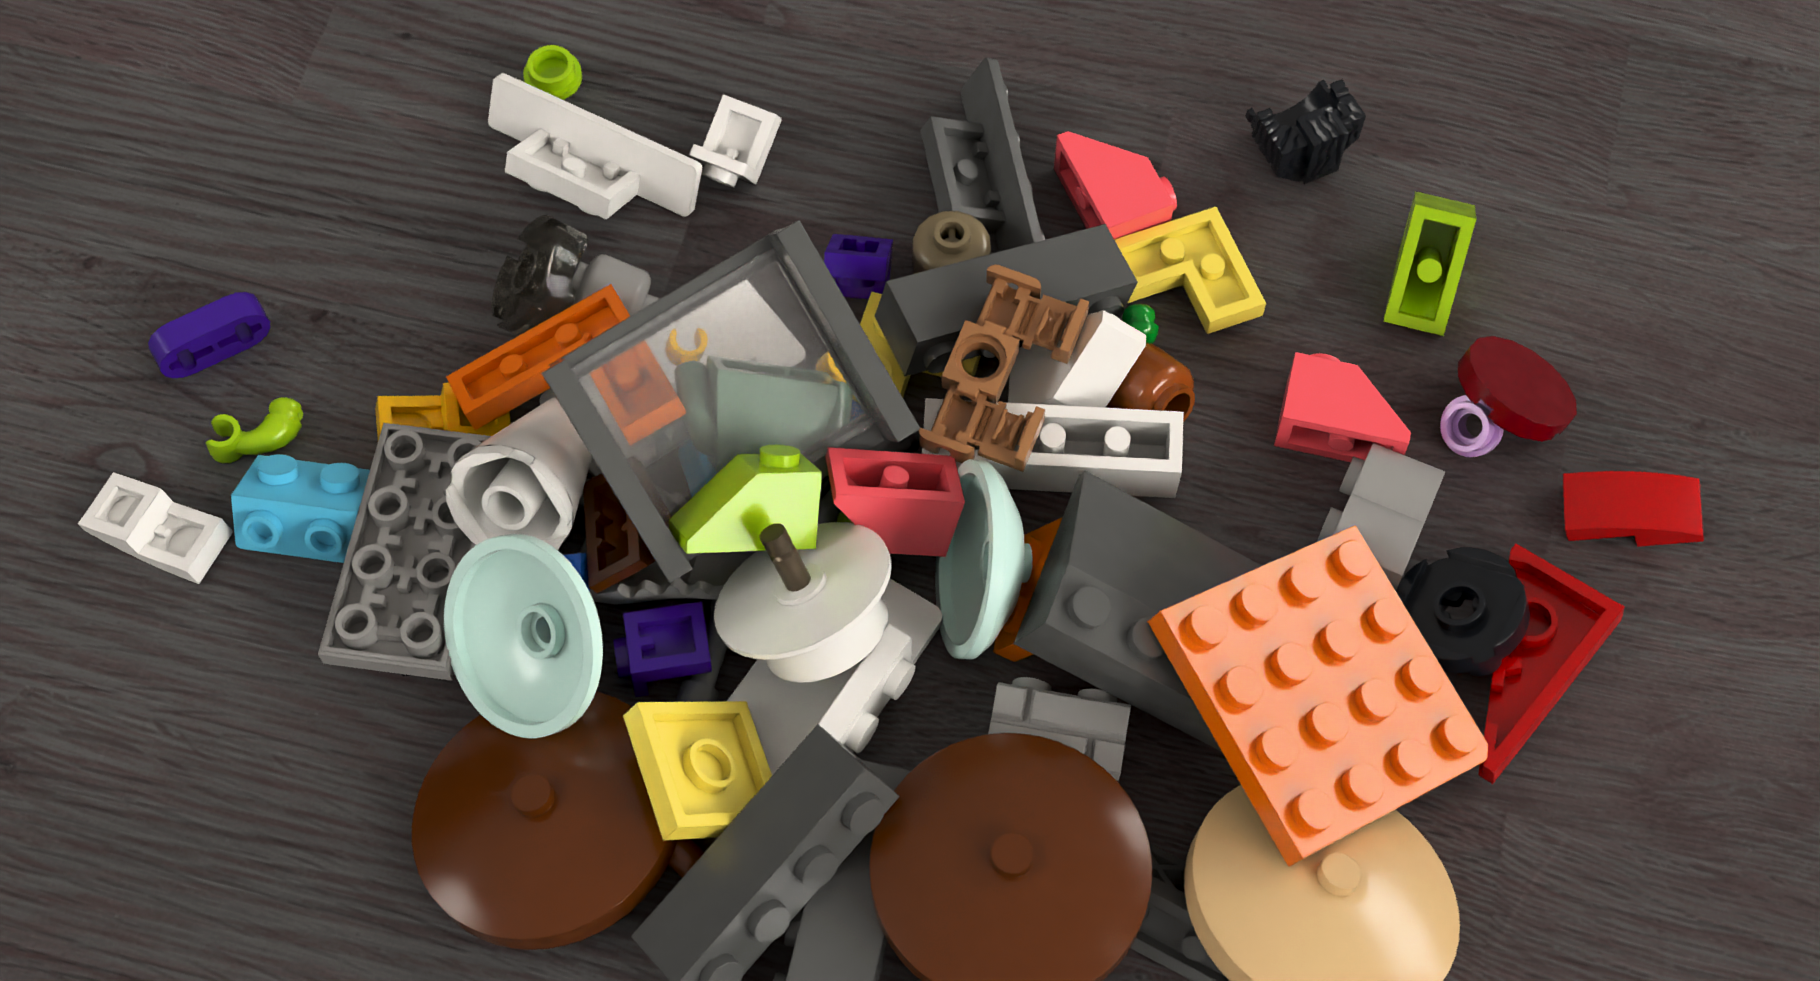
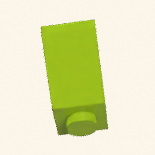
[1383,191,1477,336]
[668,444,822,554]

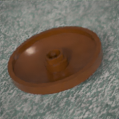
[412,691,678,950]
[870,733,1152,981]

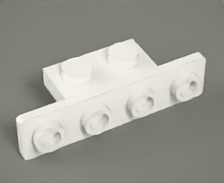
[488,73,702,220]

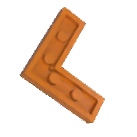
[446,284,686,446]

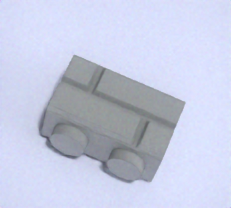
[988,677,1131,783]

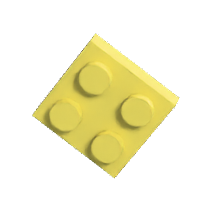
[623,701,772,840]

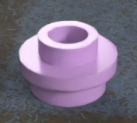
[1440,395,1504,457]

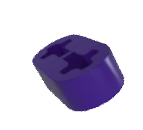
[148,292,271,378]

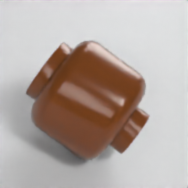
[1106,342,1195,422]

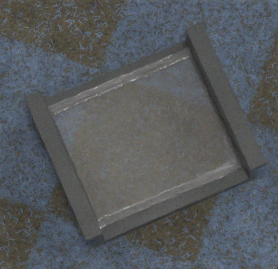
[541,220,920,583]

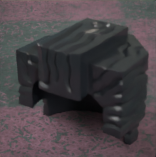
[1245,79,1366,184]

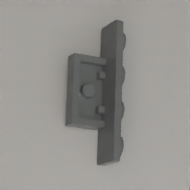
[920,57,1045,252]

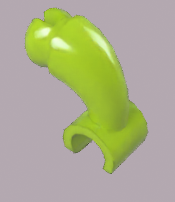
[206,397,303,464]

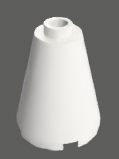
[446,397,592,550]

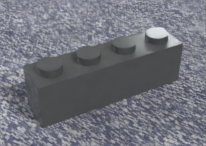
[875,224,1138,376]
[631,724,900,981]
[773,760,911,981]

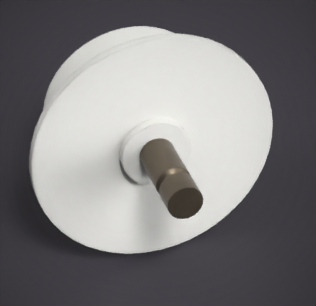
[714,522,892,683]

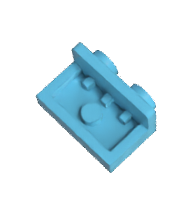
[231,454,370,563]

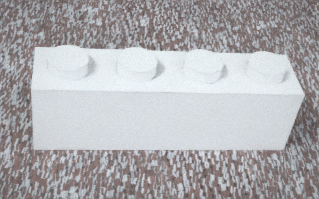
[922,398,1184,498]

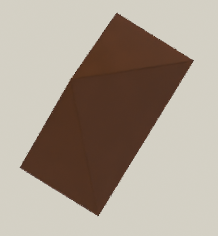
[583,456,672,594]

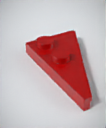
[1478,543,1625,784]

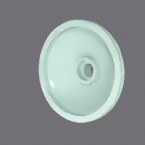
[935,459,1033,659]
[444,534,603,738]

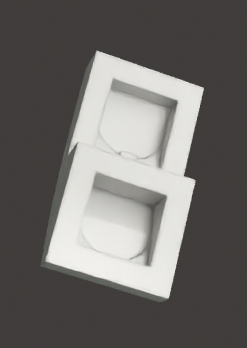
[78,472,233,584]

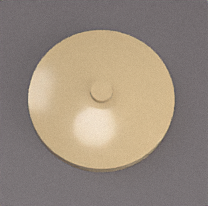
[1184,785,1460,981]

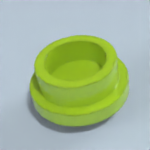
[523,45,582,100]

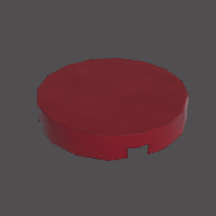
[1458,336,1577,441]

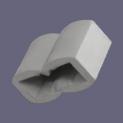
[1317,443,1445,591]

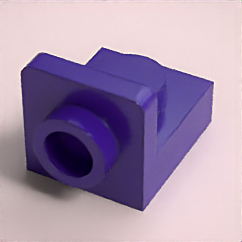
[824,234,893,299]
[613,602,712,697]

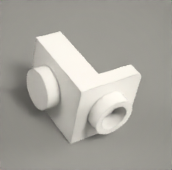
[689,94,782,188]

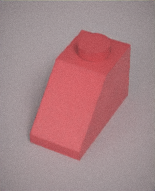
[1054,131,1177,239]
[1274,352,1411,462]
[825,447,965,557]

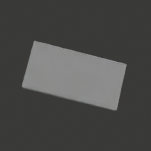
[318,423,491,681]

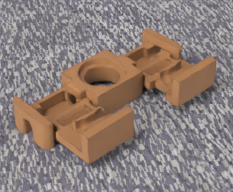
[919,264,1089,472]

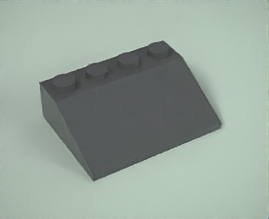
[1013,470,1262,752]

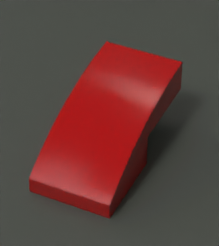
[1563,471,1704,547]

